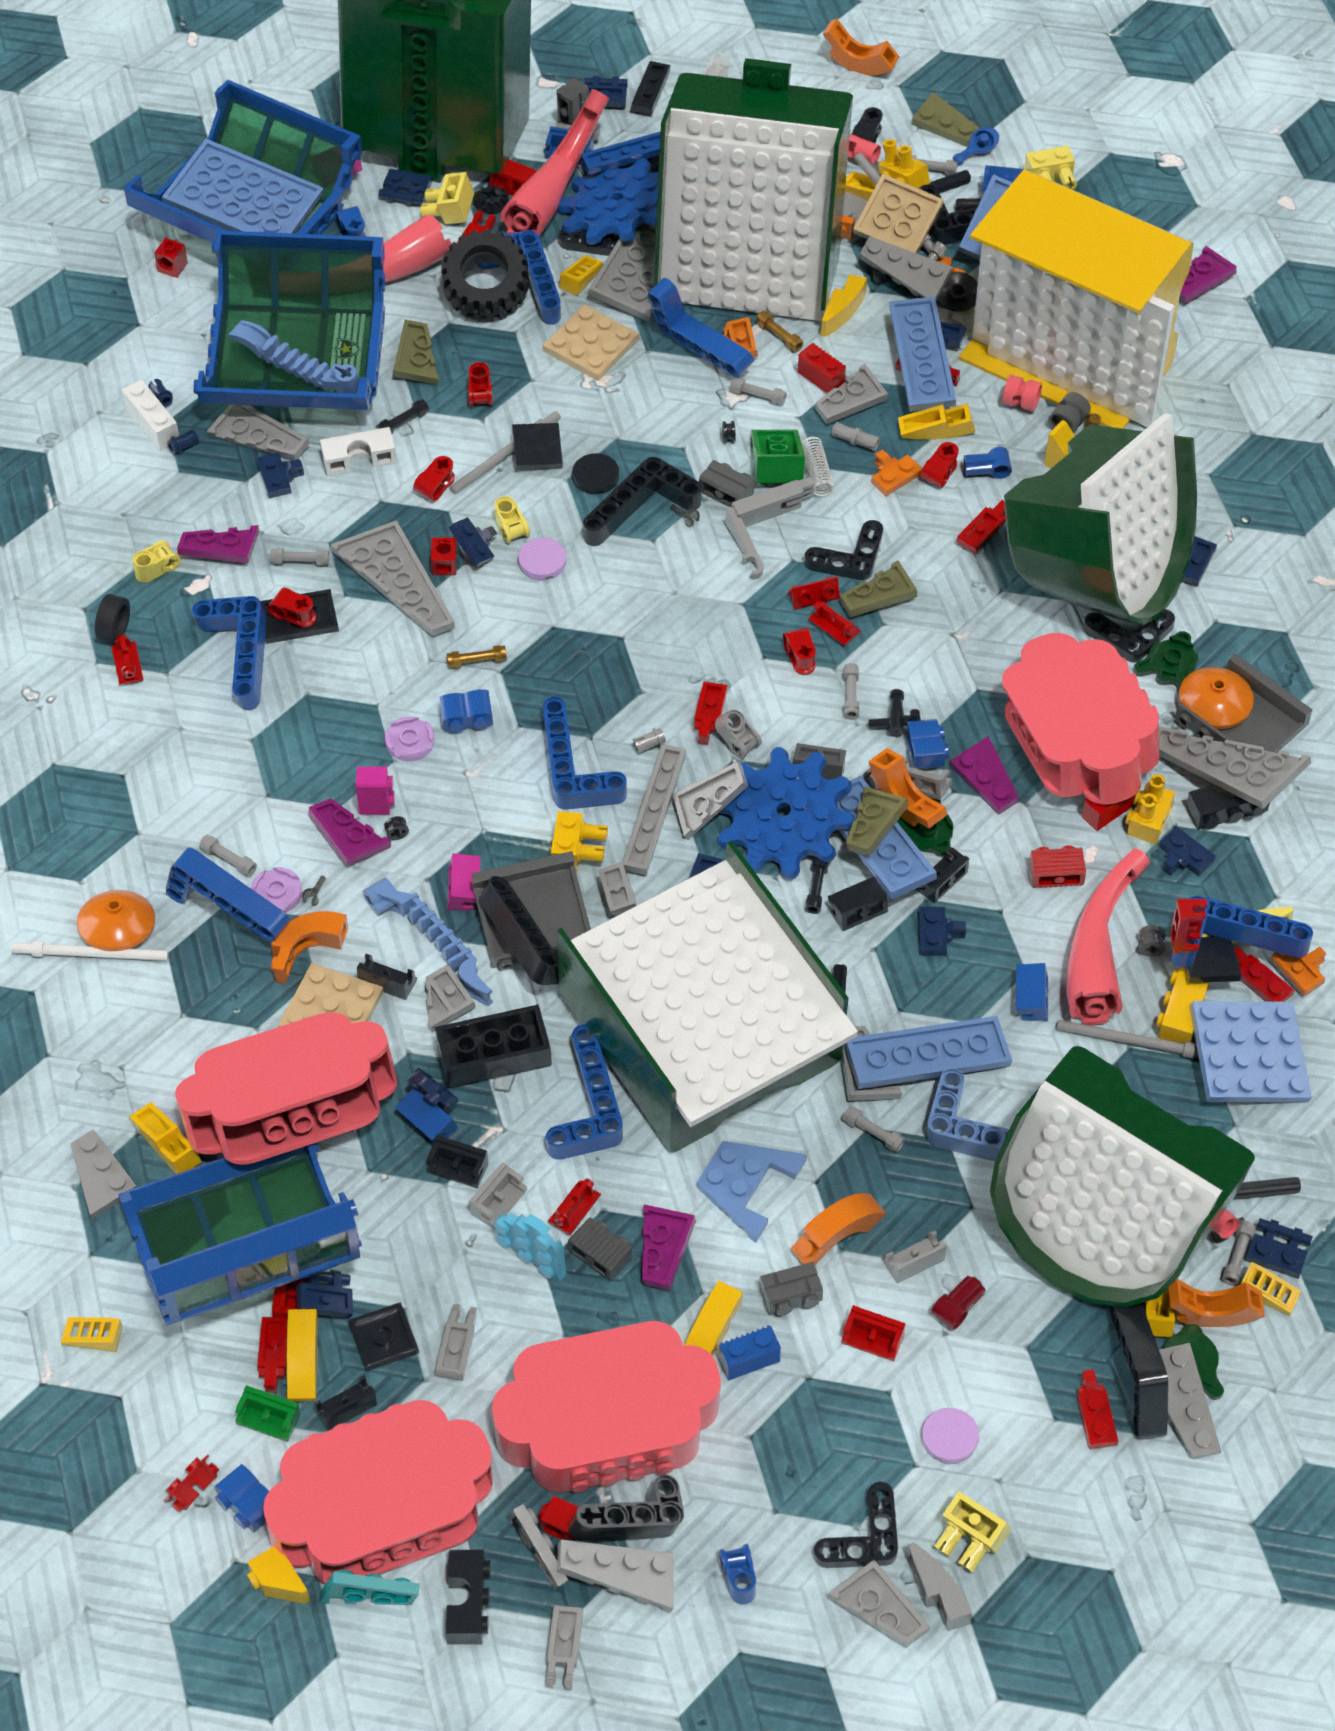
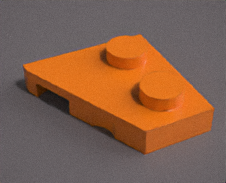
[715,317,758,367]

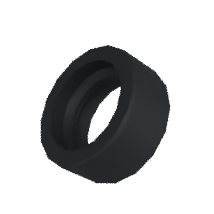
[95,594,130,643]

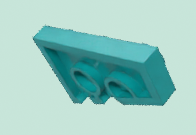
[319,1570,420,1605]

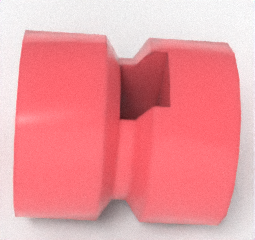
[1002,374,1042,412]

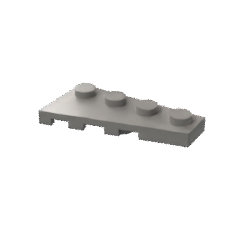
[1159,1343,1221,1460]

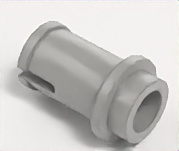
[632,728,666,754]

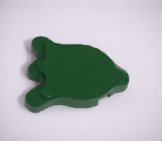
[1134,631,1198,689]
[897,797,954,856]
[1164,1324,1224,1400]

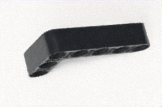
[919,184,978,245]
[583,457,701,546]
[479,876,559,985]
[1110,1303,1168,1439]

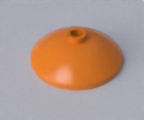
[1178,667,1254,729]
[77,890,155,951]

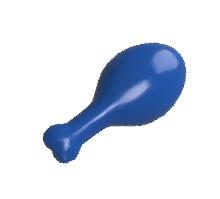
[952,127,999,165]

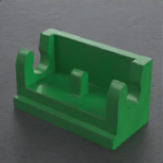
[235,1385,301,1442]

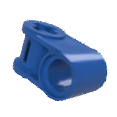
[335,206,366,236]
[719,1544,756,1604]

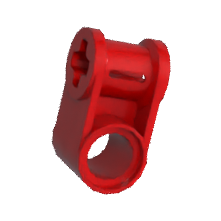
[468,362,493,407]
[920,442,959,488]
[413,456,455,502]
[267,587,317,628]
[783,628,816,675]

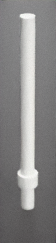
[11,941,169,961]

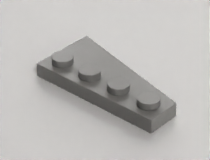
[860,236,952,301]
[207,404,310,460]
[557,1540,673,1613]

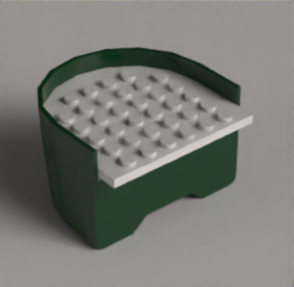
[1004,414,1197,625]
[990,1046,1255,1307]

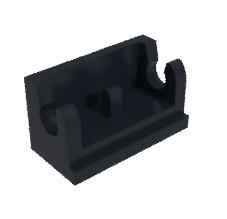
[915,847,970,904]
[828,877,888,931]
[357,953,417,1000]
[427,1135,489,1189]
[314,1375,377,1431]

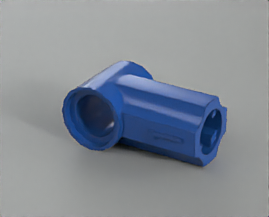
[963,447,1012,479]

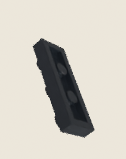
[631,61,670,115]

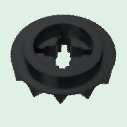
[473,184,509,213]

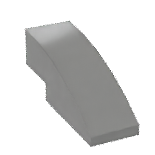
[907,1542,972,1631]

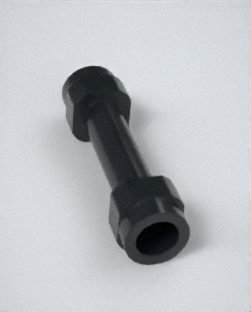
[376,399,429,434]
[805,857,829,914]

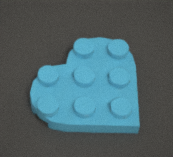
[494,1213,567,1283]

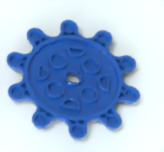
[557,158,659,245]
[718,747,856,879]

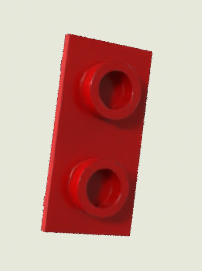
[788,576,840,610]
[808,601,861,646]
[111,634,144,685]
[548,1178,601,1235]
[163,1454,219,1513]

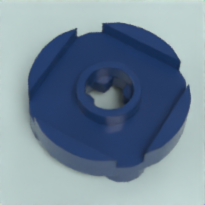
[408,1068,459,1113]

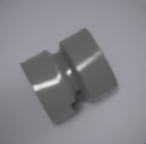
[1048,392,1091,433]

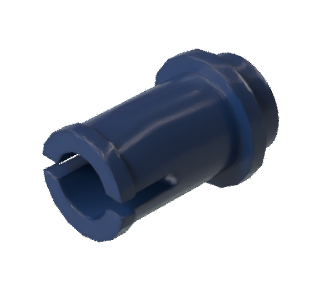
[148,379,173,407]
[167,429,199,454]

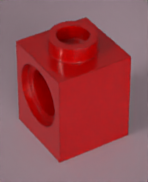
[154,238,188,278]
[431,537,457,576]
[538,1496,579,1541]

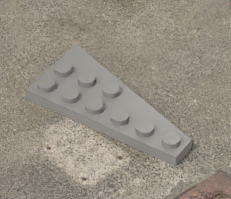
[588,224,656,322]
[330,520,455,636]
[1159,727,1311,809]

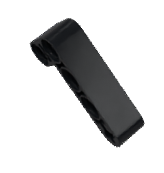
[568,1474,684,1540]

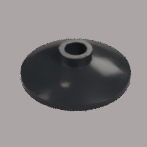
[937,272,978,311]

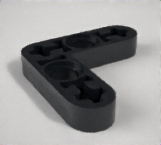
[559,230,620,256]
[804,520,883,580]
[1083,609,1175,663]
[813,1482,898,1568]

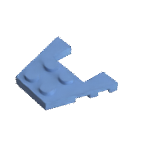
[697,1141,807,1243]

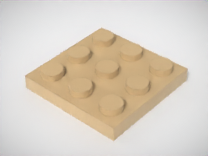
[853,174,944,253]
[543,304,639,381]
[278,963,384,1027]

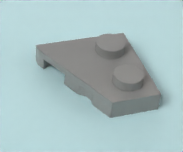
[426,964,476,1032]

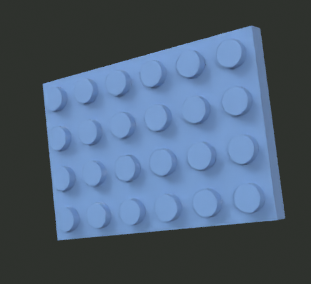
[162,139,324,234]

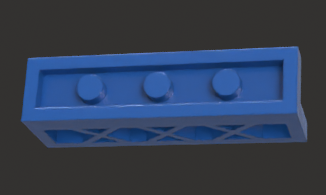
[581,131,661,177]

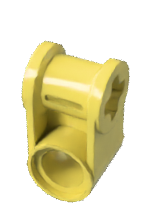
[494,496,530,543]
[133,540,181,583]

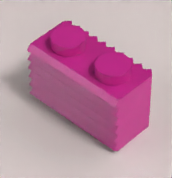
[356,766,395,814]

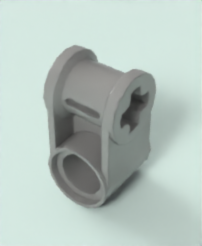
[715,709,762,759]

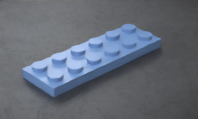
[889,296,956,411]
[837,776,937,899]
[844,1016,1012,1089]

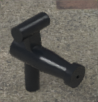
[869,689,921,736]

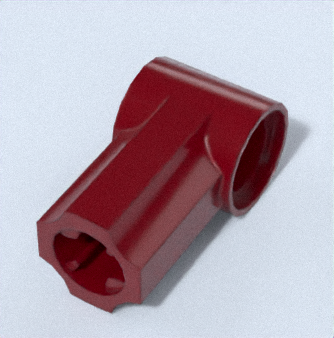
[931,1275,986,1330]

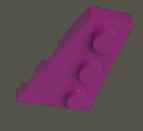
[1179,246,1237,303]
[177,525,259,563]
[950,736,1018,815]
[308,798,391,866]
[642,1204,696,1291]

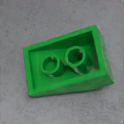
[751,429,805,485]

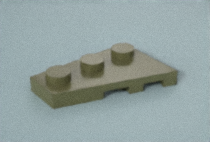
[912,92,980,147]
[393,319,439,385]
[840,560,917,617]
[846,786,909,856]

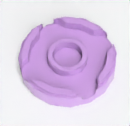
[518,538,566,580]
[385,716,435,762]
[251,867,303,913]
[922,1408,979,1464]

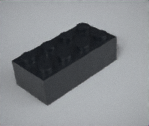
[435,1004,552,1088]

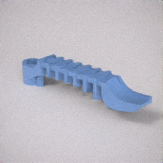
[228,320,358,394]
[362,878,493,1006]

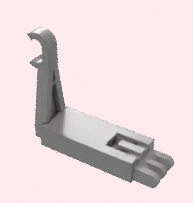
[725,477,814,579]

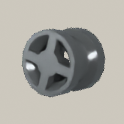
[1139,925,1166,957]

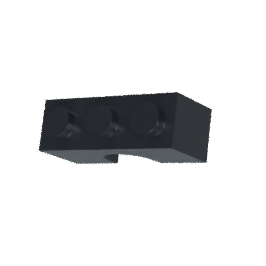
[1186,785,1270,830]
[445,1550,491,1645]

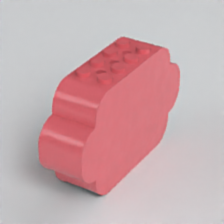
[1002,633,1160,804]
[175,1012,398,1164]
[492,1321,721,1493]
[264,1400,493,1584]

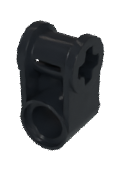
[852,107,883,143]

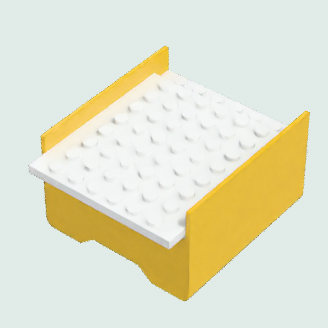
[958,169,1194,429]

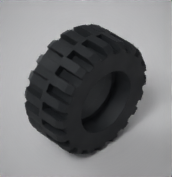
[441,229,529,321]

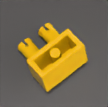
[878,139,930,189]
[1125,774,1176,845]
[551,811,608,873]

